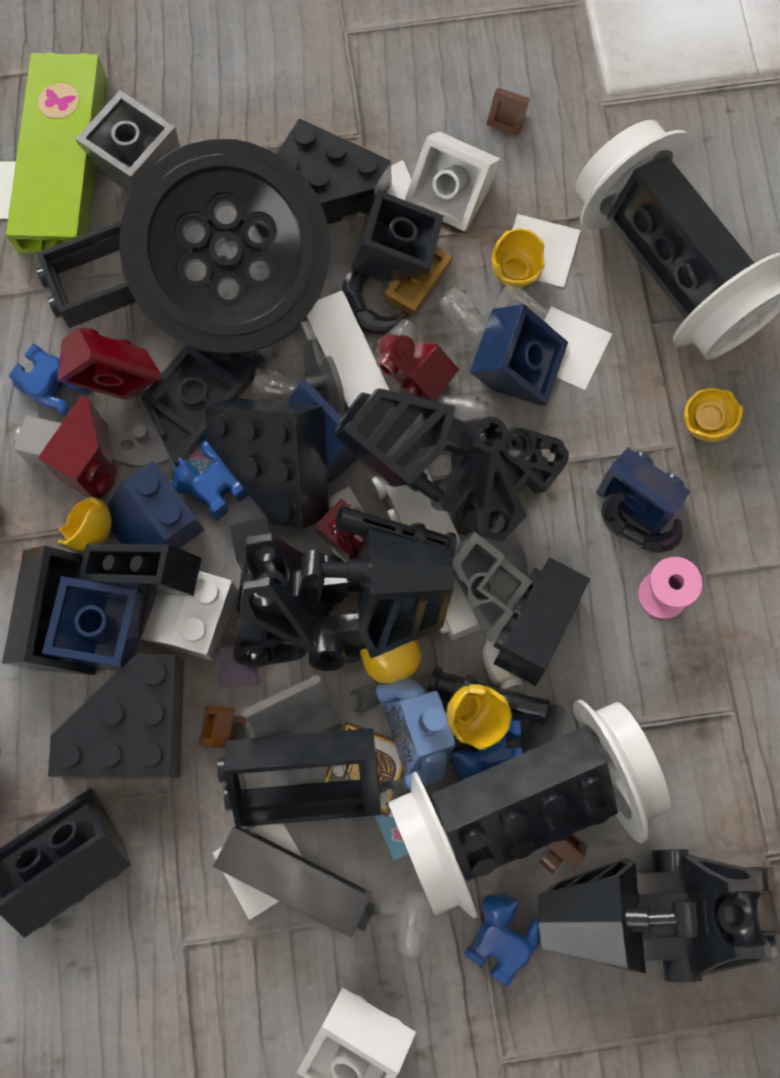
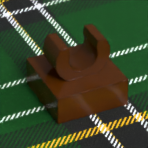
[486,88,530,136]
[199,706,247,748]
[539,834,587,873]

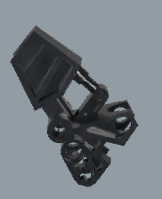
[331,388,569,542]
[233,529,453,671]
[538,849,780,982]

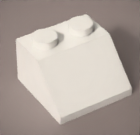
[405,131,501,231]
[141,571,238,662]
[296,987,416,1078]

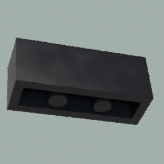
[78,544,202,596]
[493,557,591,686]

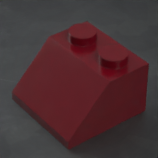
[57,328,161,400]
[38,395,117,499]

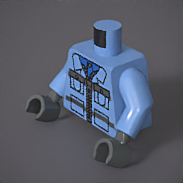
[350,678,455,806]

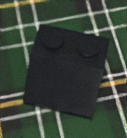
[350,190,444,282]

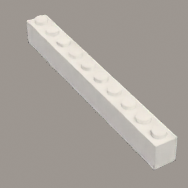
[300,290,481,641]

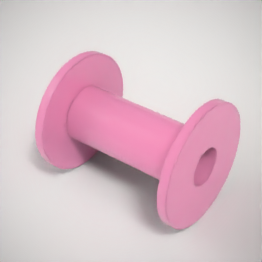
[638,557,703,619]

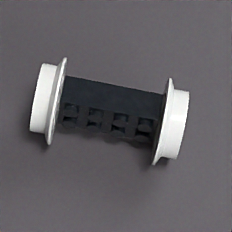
[575,120,780,360]
[388,700,671,919]

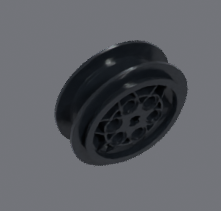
[119,138,330,354]

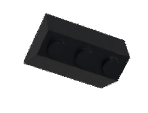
[2,545,96,675]
[0,788,131,938]

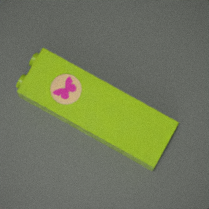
[6,52,107,253]

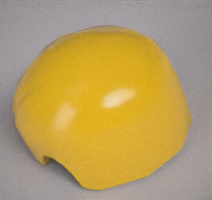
[491,228,545,289]
[683,387,743,443]
[57,497,112,552]
[360,640,422,683]
[446,684,512,750]

